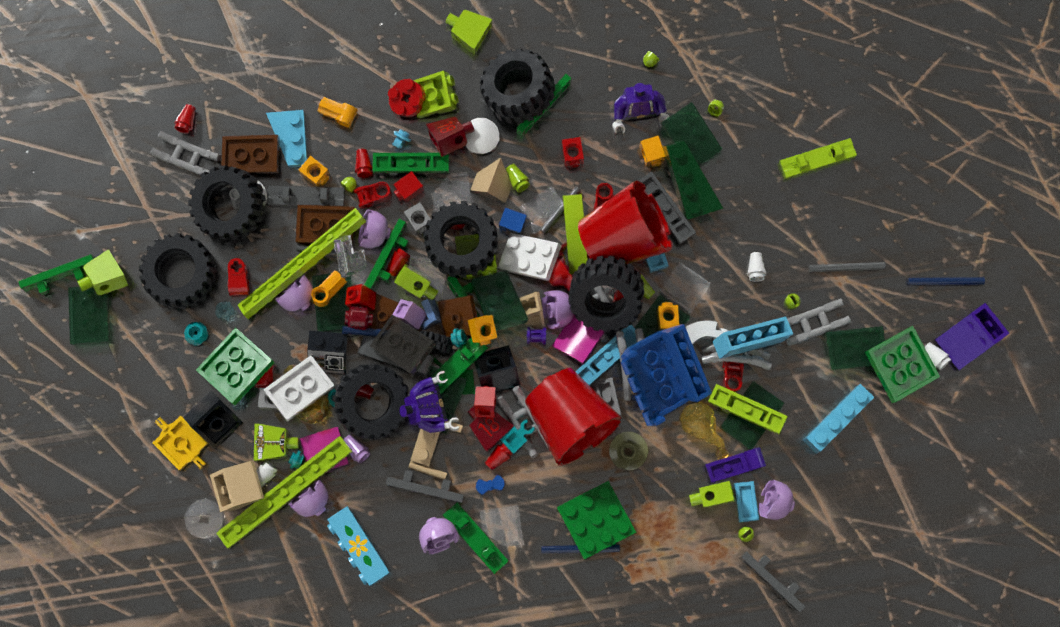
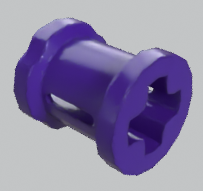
[527,327,546,345]

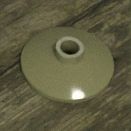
[609,432,648,471]

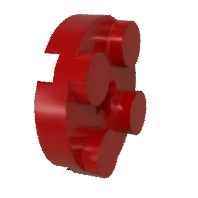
[388,79,426,117]

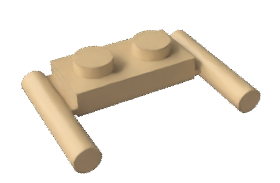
[408,421,463,480]

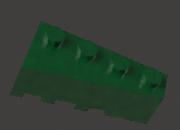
[662,141,724,220]

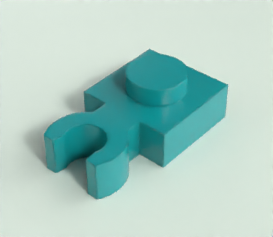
[500,419,536,454]

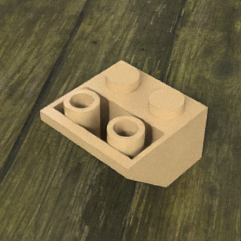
[210,461,264,512]

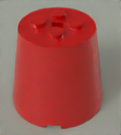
[578,181,673,265]
[525,368,622,466]

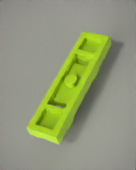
[779,138,857,179]
[708,384,788,435]

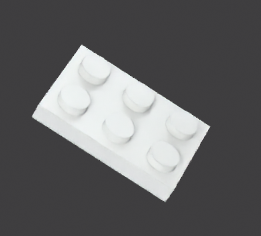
[498,233,561,281]
[264,355,335,422]

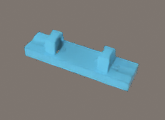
[575,325,637,385]

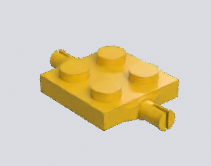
[153,416,208,471]

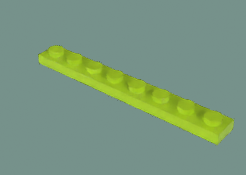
[238,208,367,319]
[216,436,353,549]

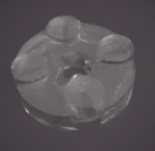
[184,499,225,538]

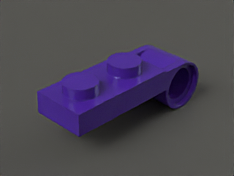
[705,447,767,483]

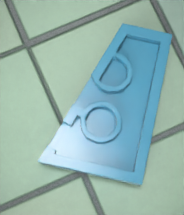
[266,110,307,168]

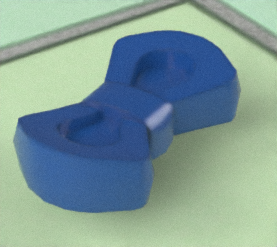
[476,475,505,495]

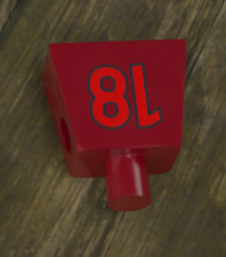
[426,117,474,157]
[467,406,514,453]

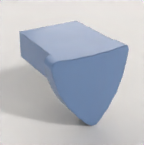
[421,299,441,330]

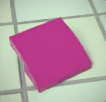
[552,315,604,364]
[299,427,348,470]

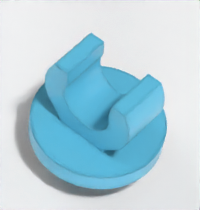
[392,129,411,148]

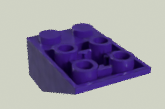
[935,303,1009,371]

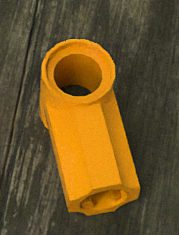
[317,97,358,128]
[311,271,347,307]

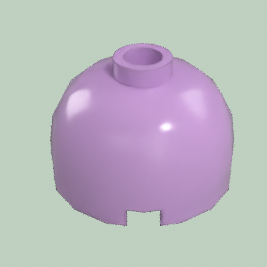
[358,209,391,249]
[275,275,313,311]
[541,290,574,329]
[289,479,329,517]
[758,480,795,520]
[419,517,460,554]

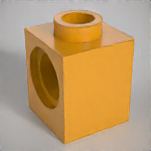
[639,135,665,167]
[299,156,330,187]
[657,302,679,331]
[468,315,498,345]

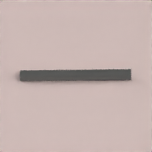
[808,262,886,273]

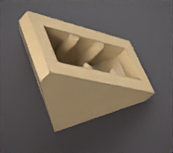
[470,158,512,204]
[510,292,545,330]

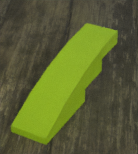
[563,194,587,274]

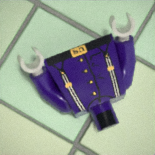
[612,83,671,134]
[399,371,460,433]

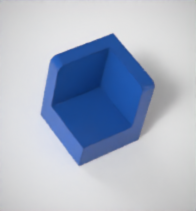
[499,208,527,233]

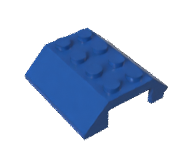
[621,324,712,426]

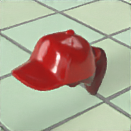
[548,242,572,291]

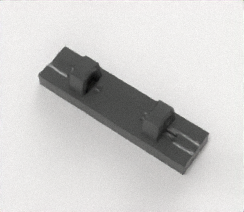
[639,172,696,244]
[268,186,345,207]
[386,470,464,504]
[739,551,806,612]

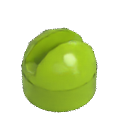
[643,51,660,67]
[708,99,724,116]
[340,177,357,193]
[785,293,801,309]
[738,526,754,542]

